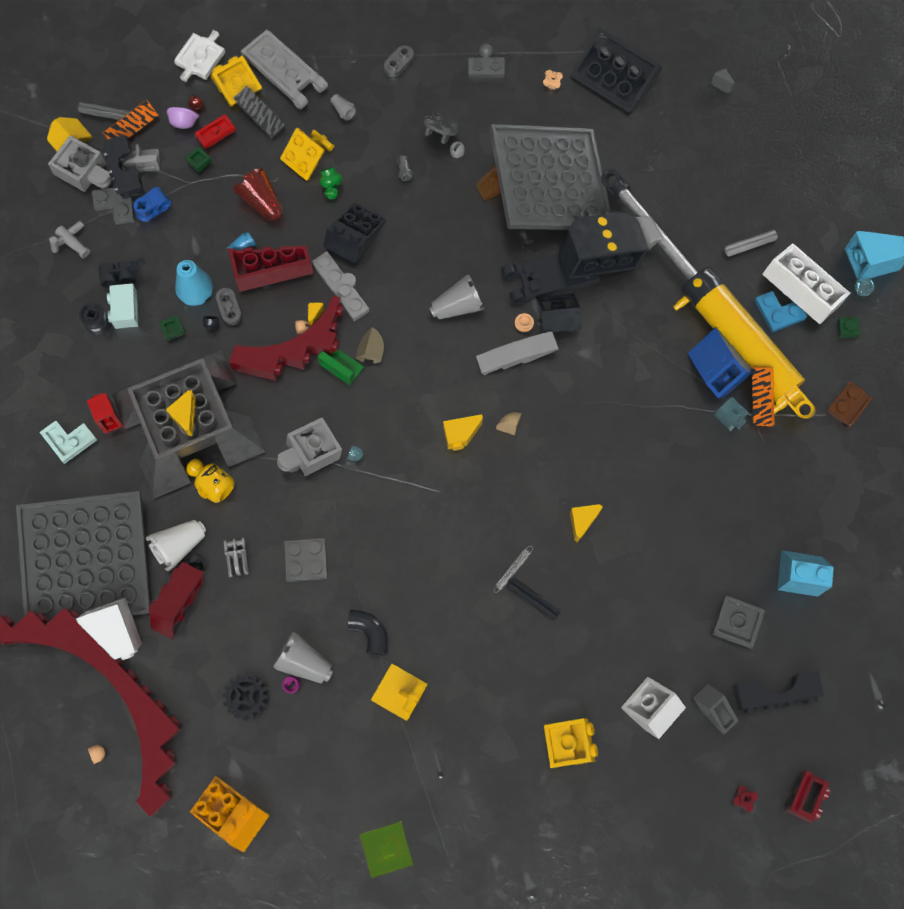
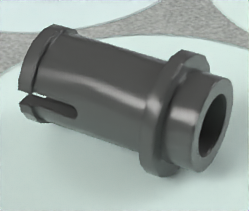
[397,155,413,181]

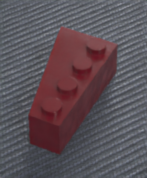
[228,245,313,292]

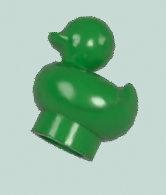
[320,167,343,200]

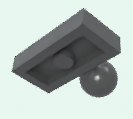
[468,43,504,78]

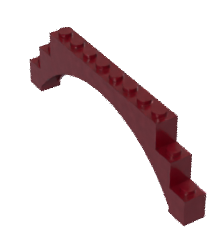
[0,608,182,817]

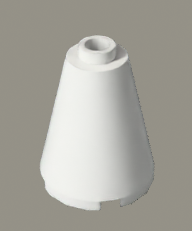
[146,520,206,571]

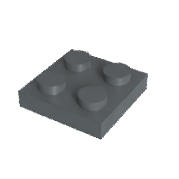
[284,538,327,582]
[712,595,765,649]

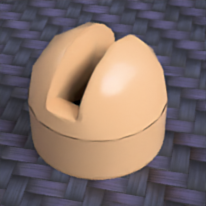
[295,320,310,336]
[87,745,105,764]

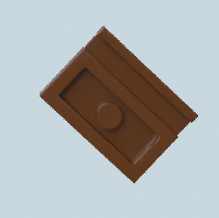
[826,381,874,428]

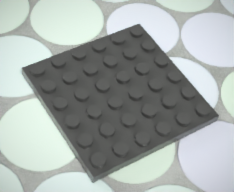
[489,124,611,230]
[16,491,151,624]

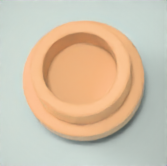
[515,313,534,332]

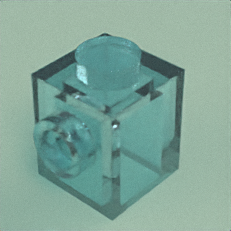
[714,397,749,431]

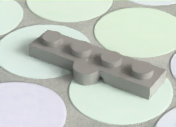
[311,252,370,321]

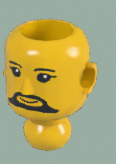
[186,459,234,503]

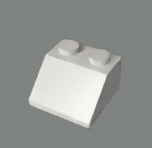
[621,677,686,739]

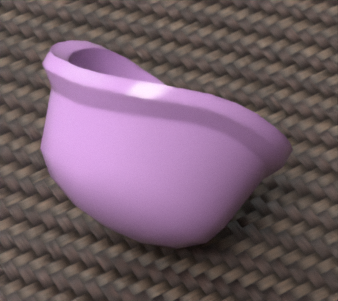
[167,108,199,129]

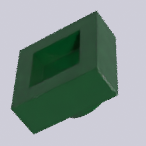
[185,146,212,173]
[159,315,185,342]
[837,317,860,338]

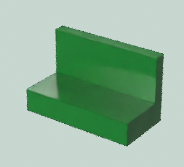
[318,349,364,385]

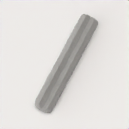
[724,230,778,256]

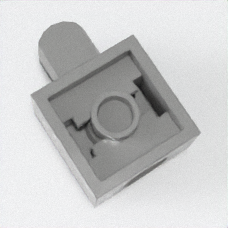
[48,136,111,192]
[277,418,342,476]

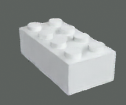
[762,243,850,324]

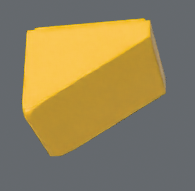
[308,303,325,327]

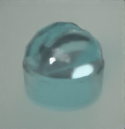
[347,445,363,462]

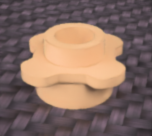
[543,70,563,89]

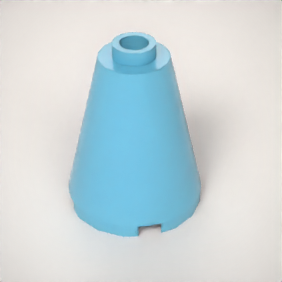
[175,260,214,306]

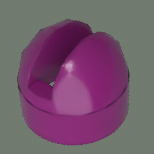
[282,676,300,694]

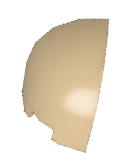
[496,412,522,435]

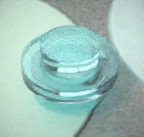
[855,277,874,296]

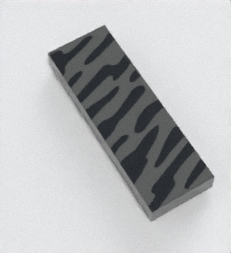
[233,86,285,139]

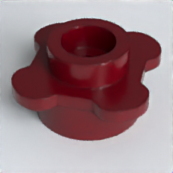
[733,786,758,812]

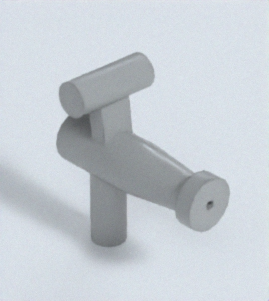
[49,221,90,258]

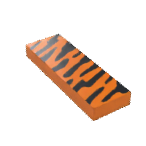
[102,100,159,139]
[752,366,775,426]

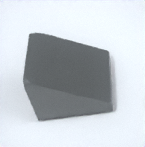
[711,69,735,94]

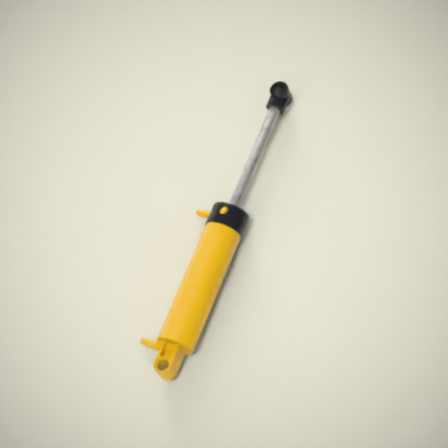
[601,169,816,419]

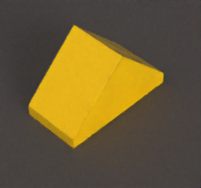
[166,390,196,436]
[570,504,603,543]

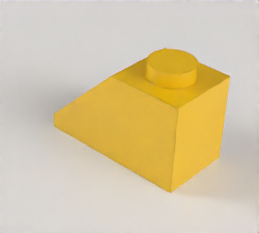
[443,414,483,451]

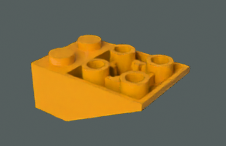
[190,776,270,852]

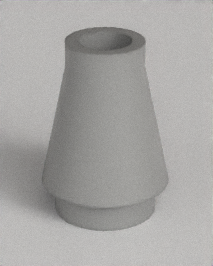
[331,94,356,120]

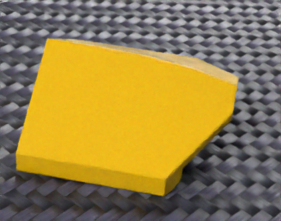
[47,117,92,151]

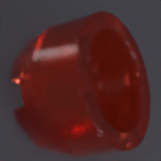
[188,94,204,111]

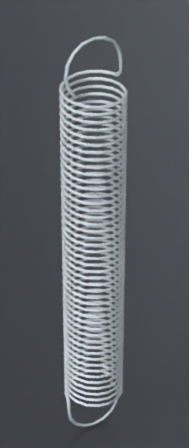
[494,546,533,593]

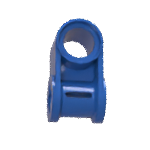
[133,187,171,222]

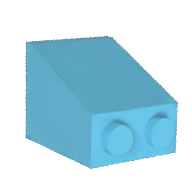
[845,231,904,281]
[777,550,834,597]

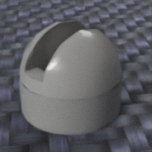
[450,141,465,158]

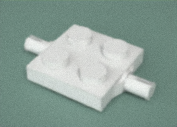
[174,30,225,82]

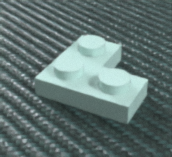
[40,421,97,464]

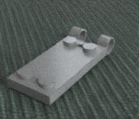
[241,30,328,110]

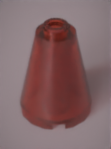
[233,167,283,221]

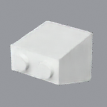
[77,598,142,660]

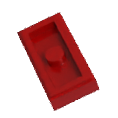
[195,114,236,149]

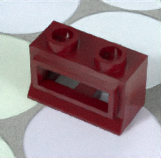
[785,770,831,822]

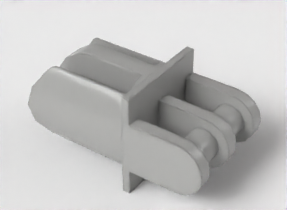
[224,537,249,577]

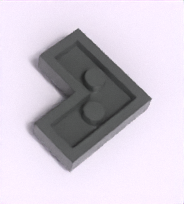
[92,188,135,225]

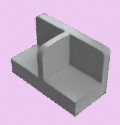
[122,144,160,172]

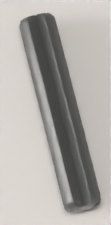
[78,102,130,120]

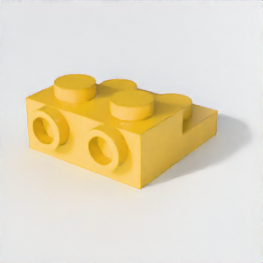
[211,56,262,107]
[544,718,598,768]

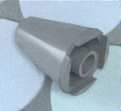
[429,274,485,320]
[272,632,333,683]

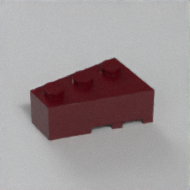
[148,562,204,640]

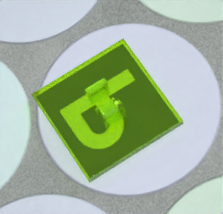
[360,822,413,878]

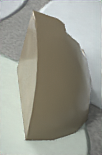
[355,327,384,363]

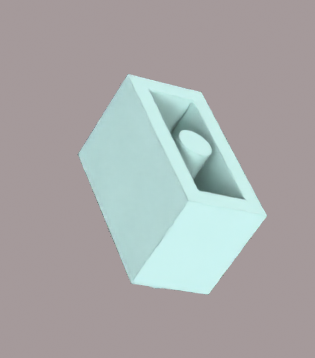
[107,284,138,329]

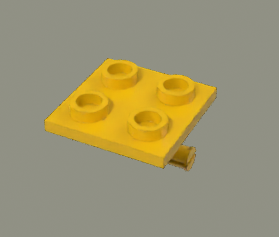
[280,128,334,181]
[371,664,428,721]

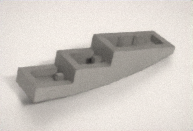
[476,331,559,375]

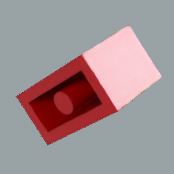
[87,393,123,434]

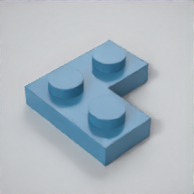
[754,291,807,333]

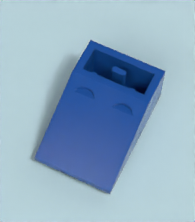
[688,327,752,398]

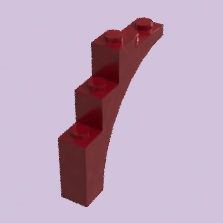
[229,296,344,381]

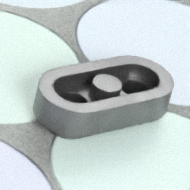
[384,46,413,77]
[216,288,242,325]

